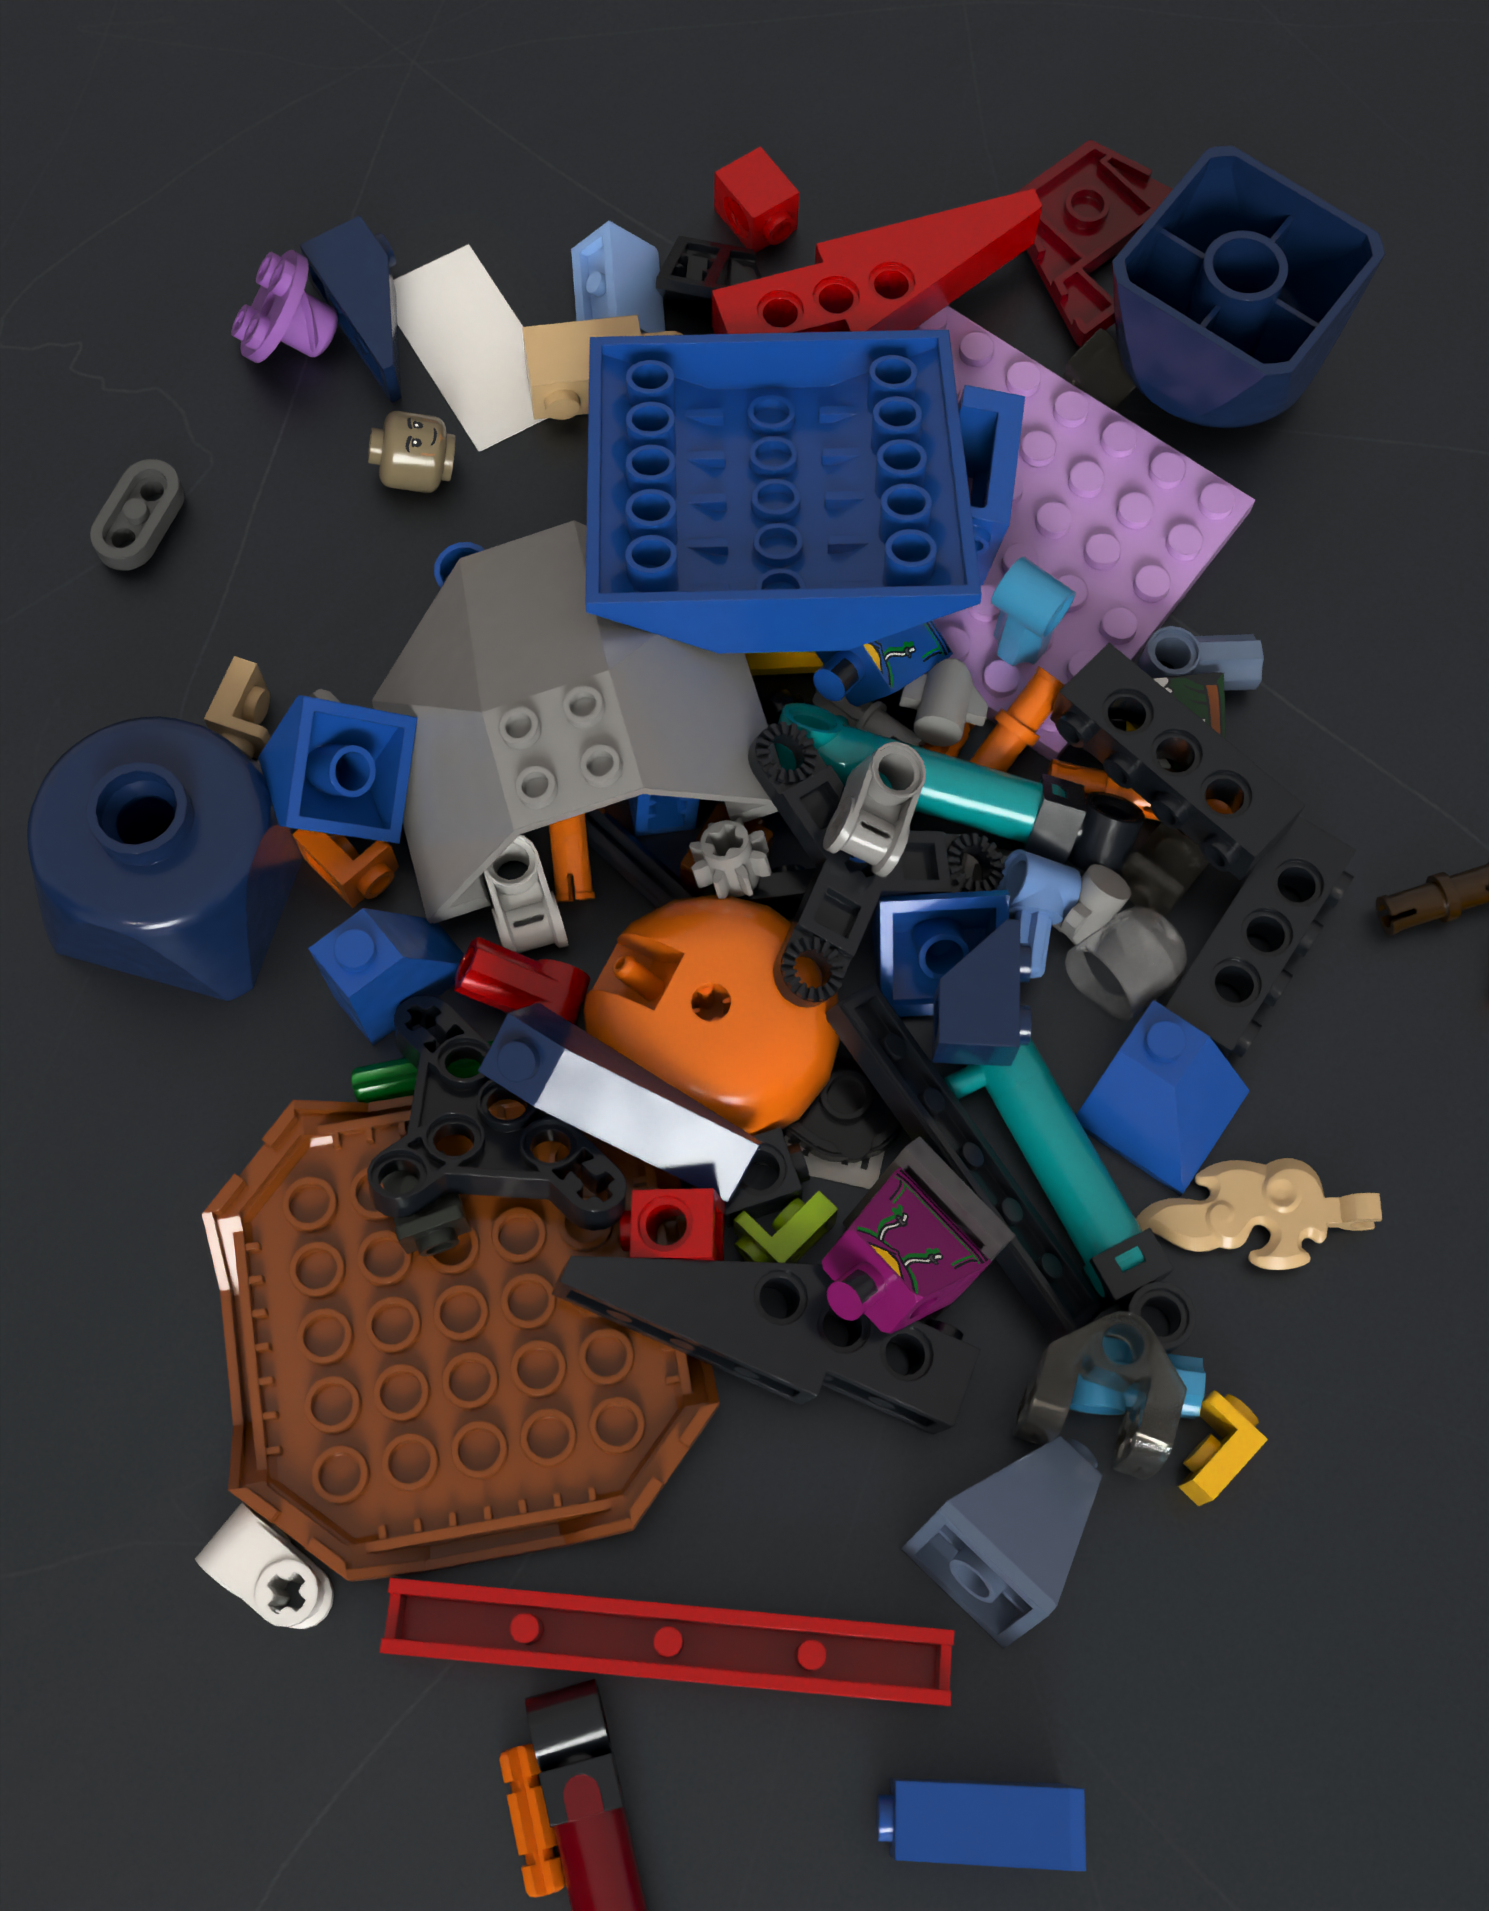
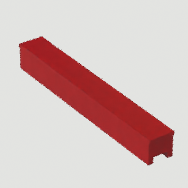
[379,1578,955,1706]

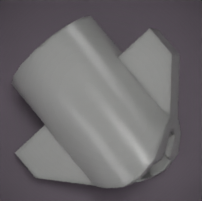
[899,658,989,747]
[1052,864,1131,952]

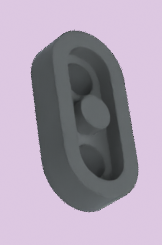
[90,459,184,571]

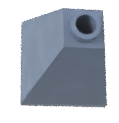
[901,1436,1103,1649]

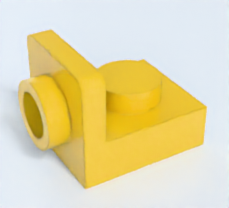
[1178,1390,1268,1506]

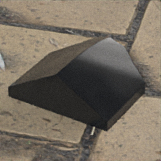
[656,236,762,307]

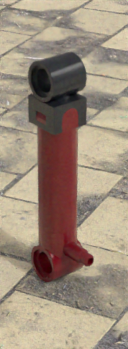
[525,1679,648,1911]

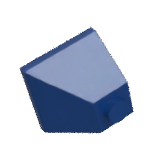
[1076,1000,1250,1196]

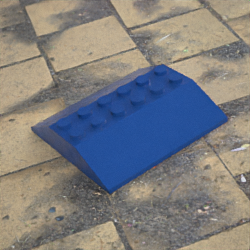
[585,330,982,654]

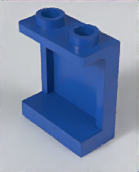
[958,385,1025,585]

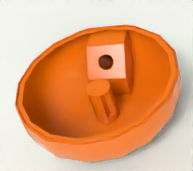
[583,895,840,1136]

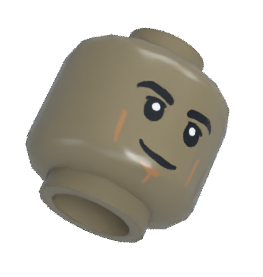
[368,410,455,493]

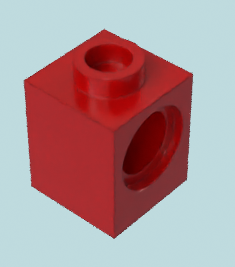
[714,146,800,253]
[620,1188,725,1261]

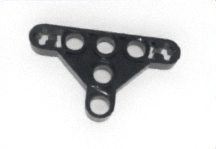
[367,995,627,1231]

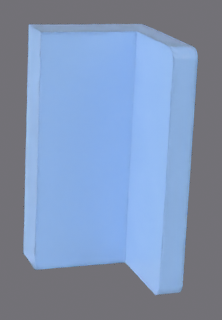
[571,221,665,334]

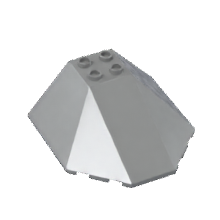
[372,520,781,924]

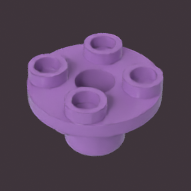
[231,250,338,363]

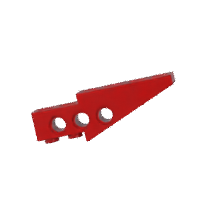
[712,188,1042,334]

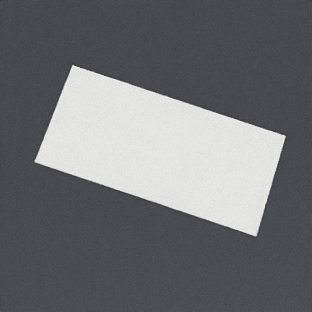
[393,244,547,452]

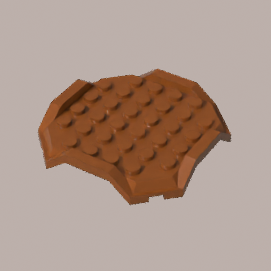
[202,1095,720,1582]

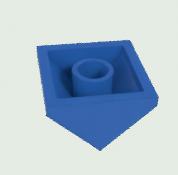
[258,695,418,844]
[872,890,1010,1017]

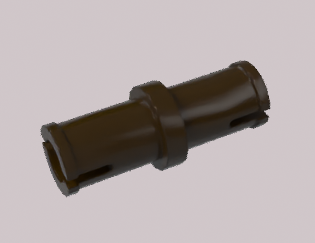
[1376,862,1489,935]

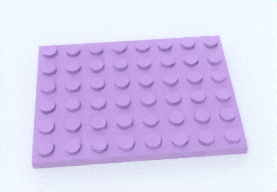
[914,306,1255,761]

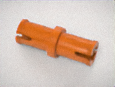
[969,666,1065,772]

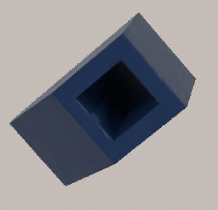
[932,919,1032,1066]

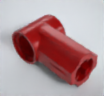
[454,937,591,1025]

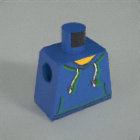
[813,621,953,707]

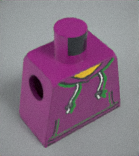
[822,1167,992,1334]

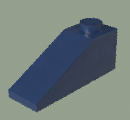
[300,215,402,403]

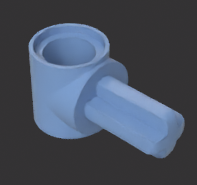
[996,849,1081,978]

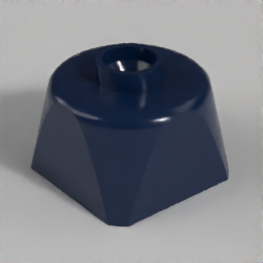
[1112,145,1385,428]
[27,716,303,1001]

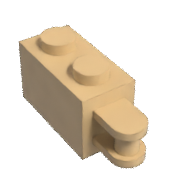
[522,315,683,420]

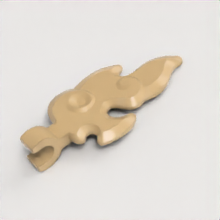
[1136,1158,1383,1270]

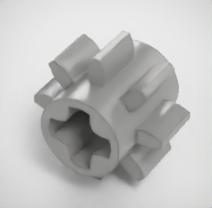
[689,818,772,899]

